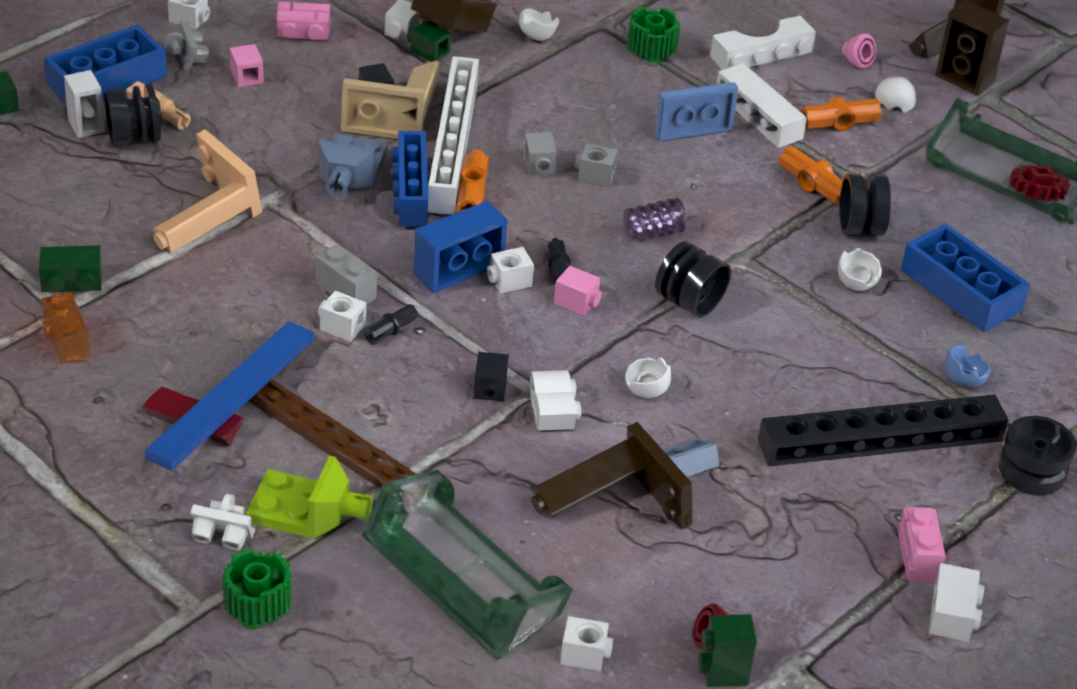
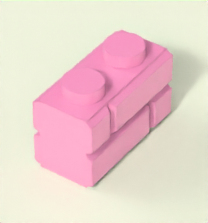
[277,1,330,41]
[898,507,946,583]

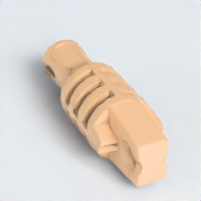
[126,81,191,130]

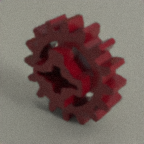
[1009,164,1070,202]

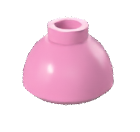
[842,34,876,69]

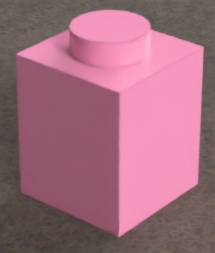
[230,44,264,87]
[554,266,602,316]

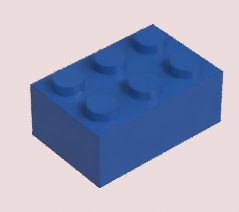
[414,201,508,293]

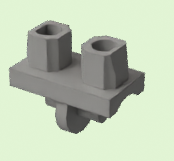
[163,21,209,70]

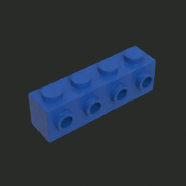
[392,131,428,227]

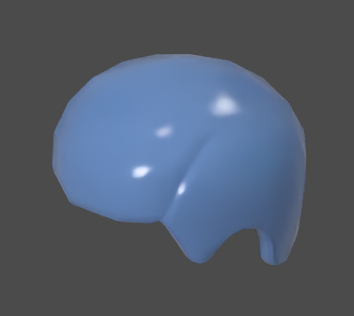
[945,345,991,387]

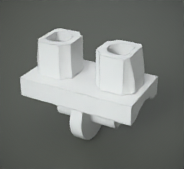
[190,494,255,551]

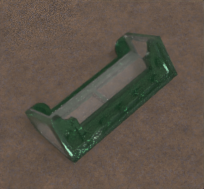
[926,98,1077,225]
[362,469,573,660]

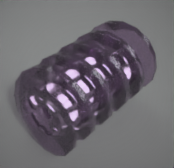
[623,198,686,242]

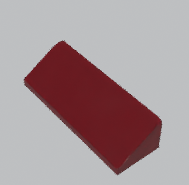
[143,386,244,446]

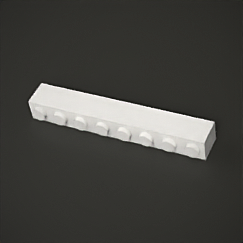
[428,56,479,215]

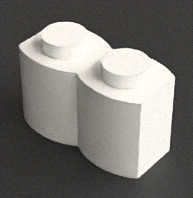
[529,370,581,431]

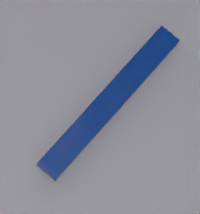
[145,322,314,471]

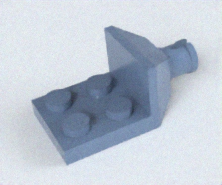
[319,134,388,197]

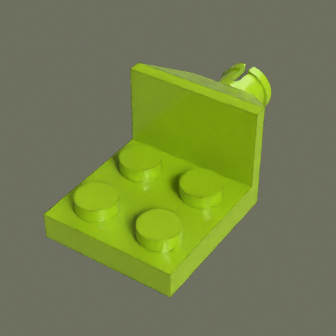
[246,456,373,539]

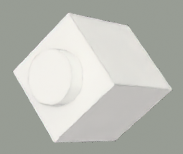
[385,0,422,42]

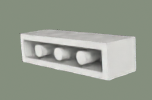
[716,63,807,148]

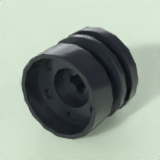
[104,84,162,147]
[655,241,732,318]

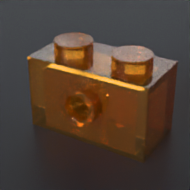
[42,292,90,364]

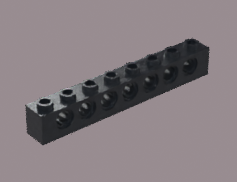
[758,394,1009,467]

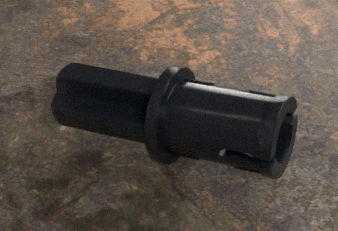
[548,237,571,284]
[363,304,419,345]

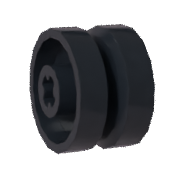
[839,173,891,236]
[999,415,1076,495]

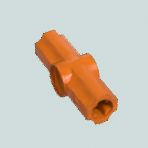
[800,97,882,131]
[778,145,842,206]
[456,149,489,213]

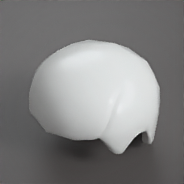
[519,8,559,41]
[875,77,916,112]
[837,248,882,291]
[625,357,671,399]

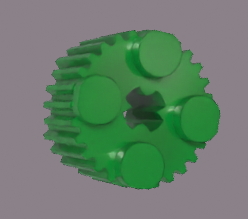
[627,7,680,63]
[222,548,292,630]

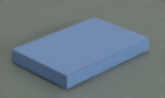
[654,82,738,141]

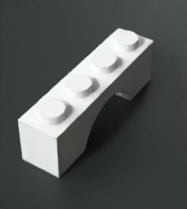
[710,16,816,70]

